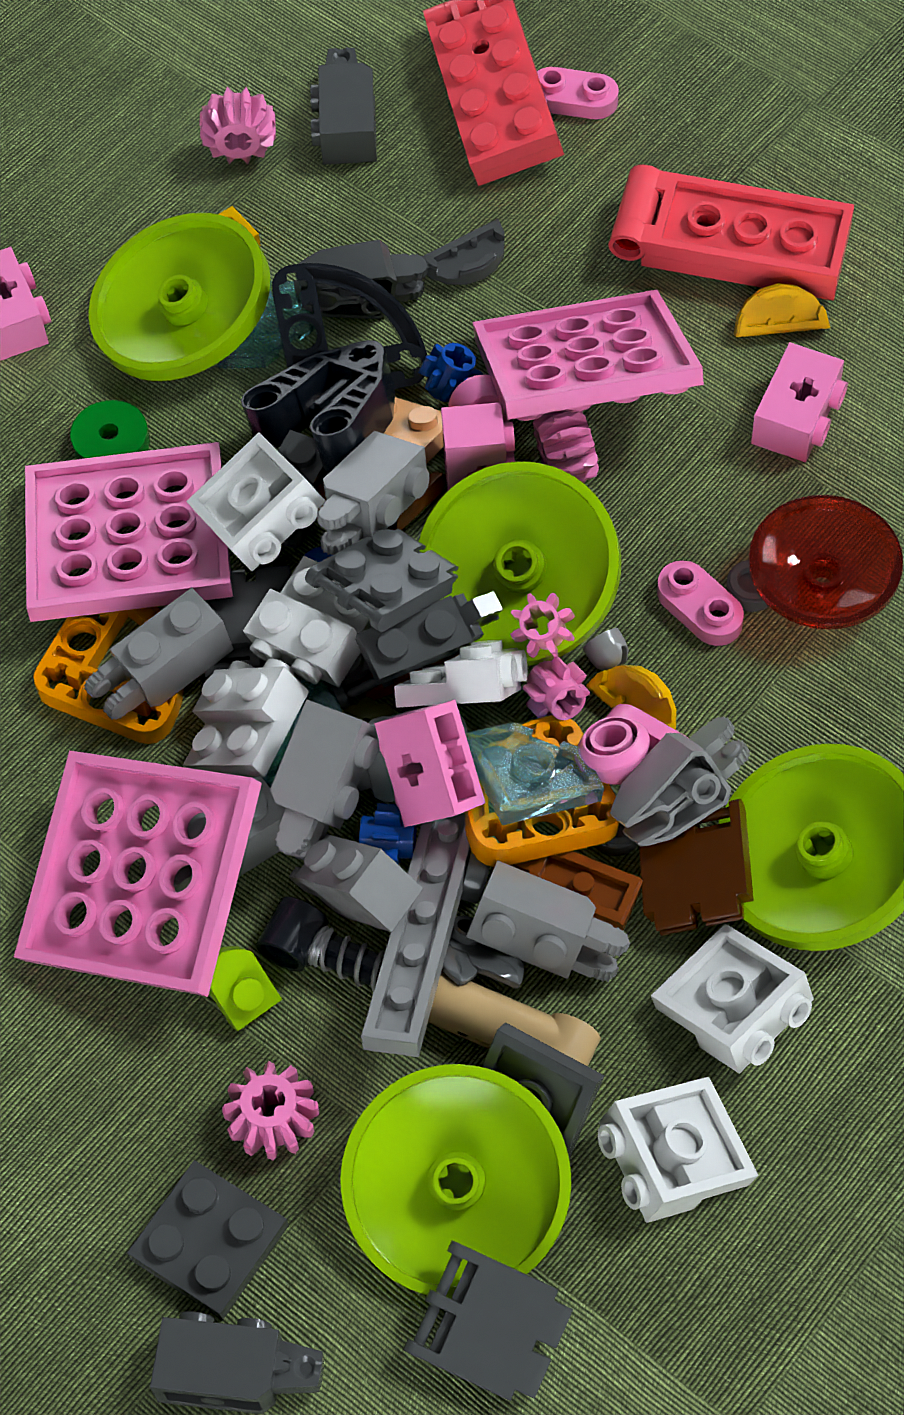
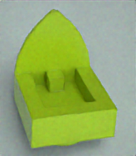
[209,946,282,1031]

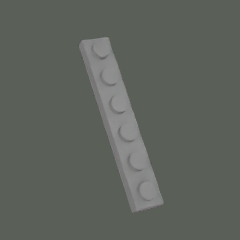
[361,812,471,1057]

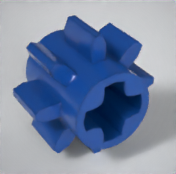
[419,343,483,402]
[359,803,417,865]

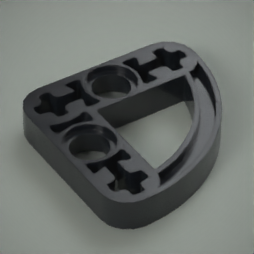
[271,263,427,389]

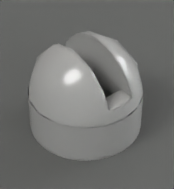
[583,628,629,671]

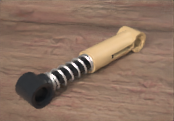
[256,896,601,1066]

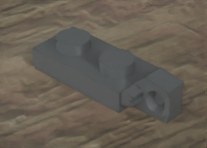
[355,591,503,685]

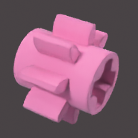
[510,593,575,658]
[522,657,590,720]

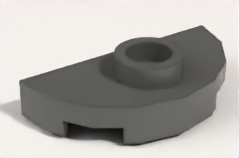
[423,219,505,285]

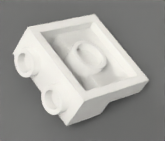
[186,432,326,571]
[243,556,378,687]
[394,640,528,708]
[183,659,309,777]
[651,924,814,1074]
[598,1077,759,1223]

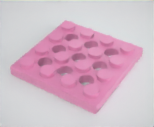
[472,290,704,421]
[25,442,233,622]
[14,750,262,997]

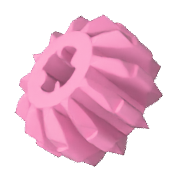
[199,86,276,164]
[533,410,599,483]
[222,1060,319,1161]

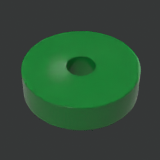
[70,400,150,459]

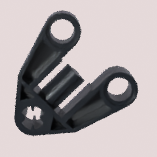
[241,340,395,473]

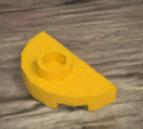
[734,283,830,337]
[586,665,676,730]

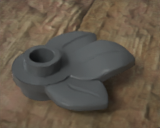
[442,916,525,989]

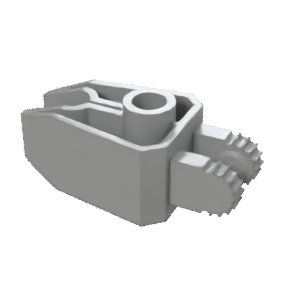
[610,716,750,847]

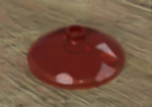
[749,495,903,630]

